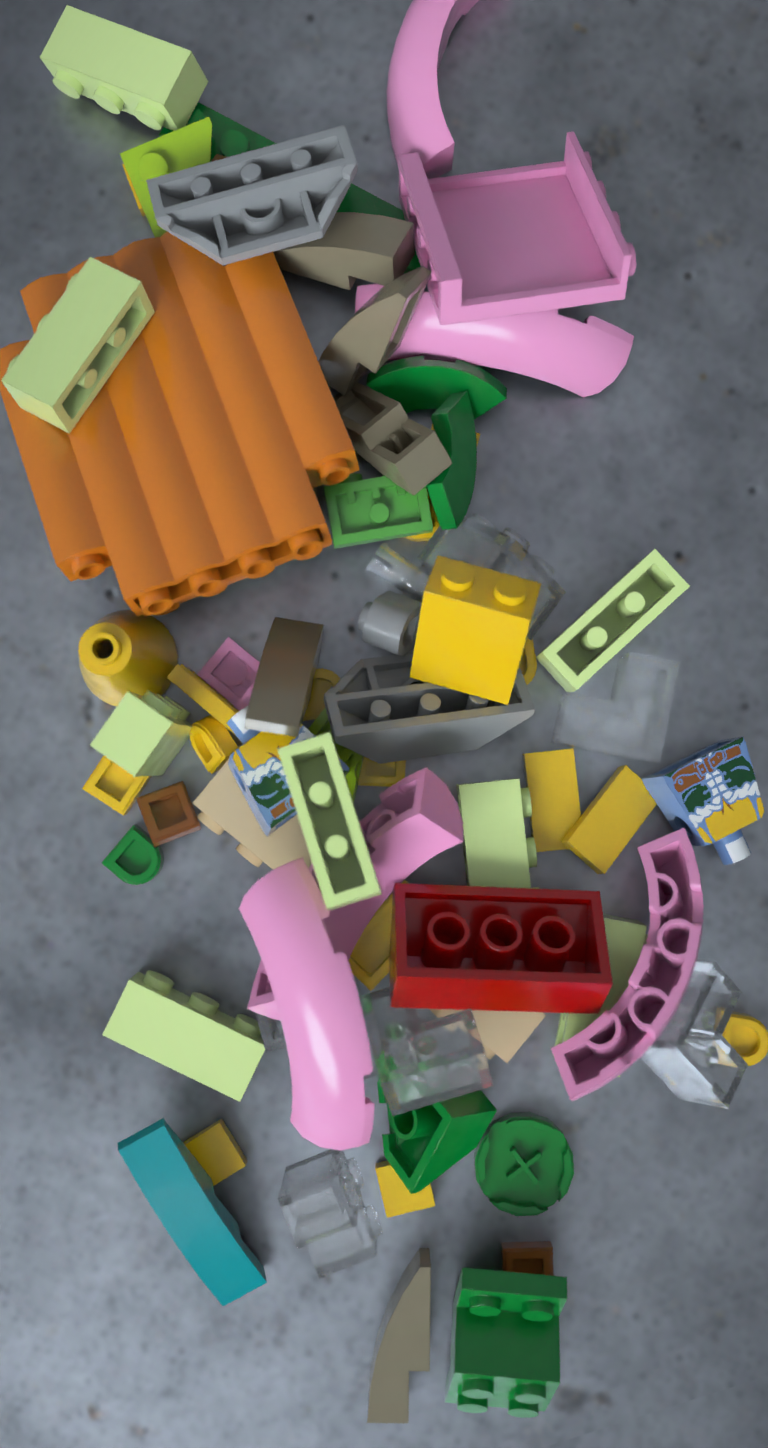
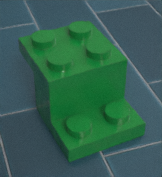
[445,1267,567,1418]

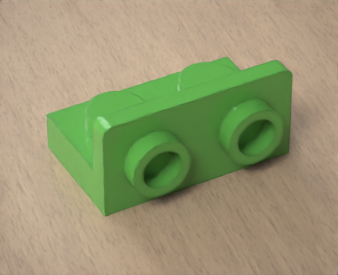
[324,473,433,549]

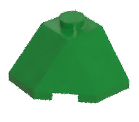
[377,1044,497,1194]

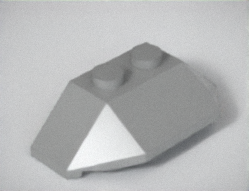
[146,125,358,266]
[324,653,535,764]

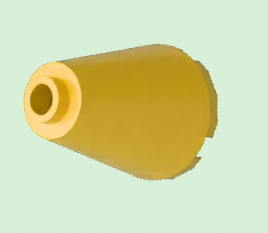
[78,610,179,706]

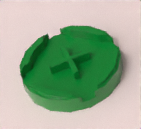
[474,1112,574,1216]

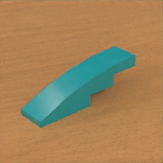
[117,1118,267,1306]

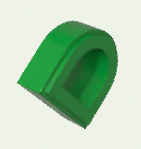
[102,824,164,885]

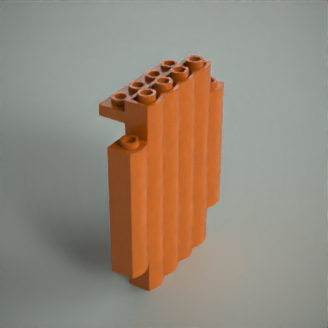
[0,232,360,617]

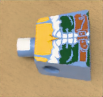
[227,705,350,837]
[642,737,764,865]

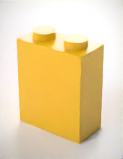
[410,555,542,705]

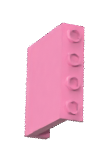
[398,132,636,326]

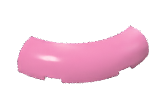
[387,0,479,179]
[355,283,634,398]
[247,768,464,1021]
[551,827,704,1101]
[239,858,374,1151]

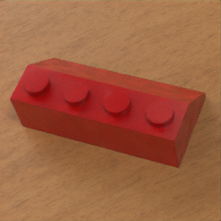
[389,883,613,1014]

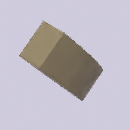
[273,212,415,290]
[318,266,432,396]
[333,382,452,495]
[245,617,324,737]
[367,1248,431,1423]

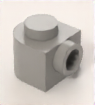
[358,590,422,656]

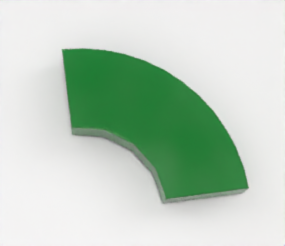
[366,356,507,420]
[426,391,477,530]

